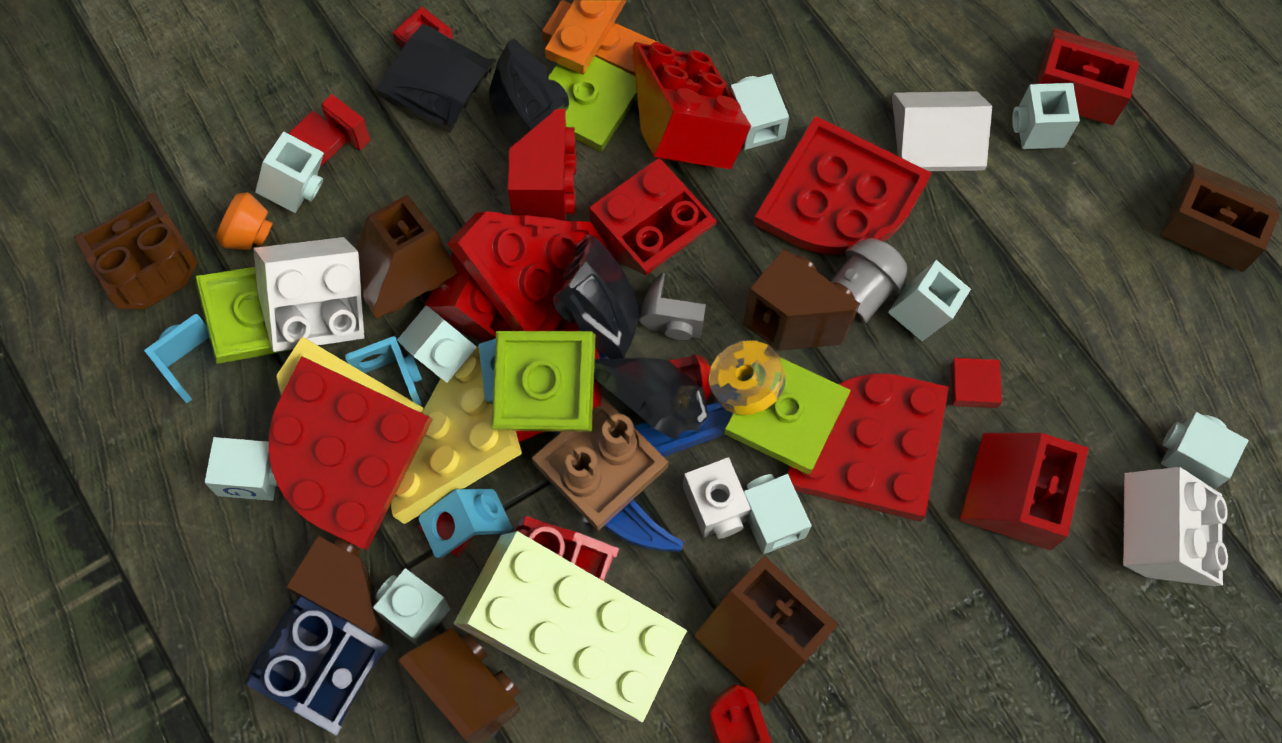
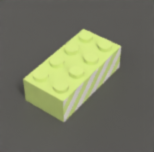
[453,531,687,722]

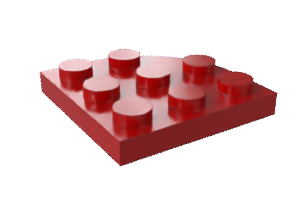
[753,116,932,255]
[268,356,433,550]
[787,374,949,522]

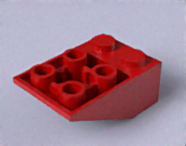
[633,42,751,170]

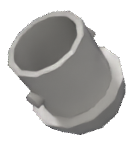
[830,238,908,324]

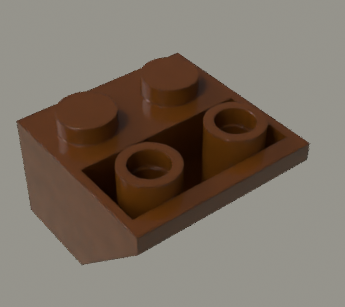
[1160,163,1280,272]
[356,194,458,319]
[743,248,860,351]
[693,555,839,706]

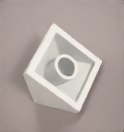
[892,91,992,171]

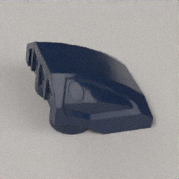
[244,596,389,736]

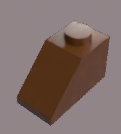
[286,536,384,640]

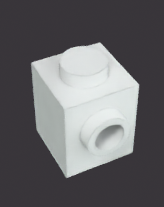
[683,457,751,539]

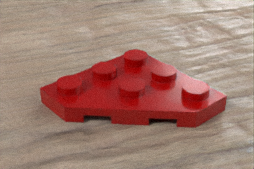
[447,211,615,331]

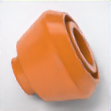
[216,192,273,251]

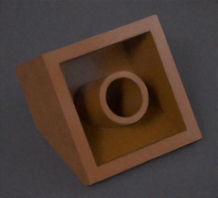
[398,628,521,743]

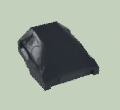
[376,24,496,133]
[489,39,569,146]
[553,234,640,359]
[594,358,709,440]

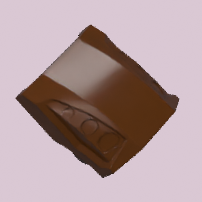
[74,192,198,309]

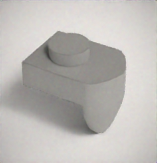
[639,273,706,340]

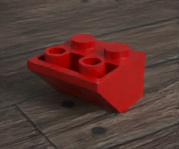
[1035,28,1139,126]
[508,109,577,221]
[589,158,717,276]
[424,252,513,342]
[959,433,1089,551]

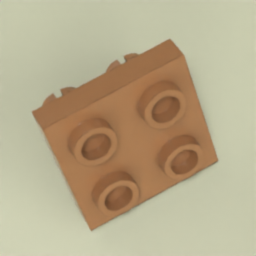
[532,396,669,531]

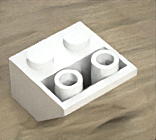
[253,237,364,352]
[1123,467,1228,586]

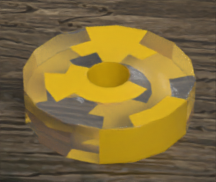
[708,341,786,415]

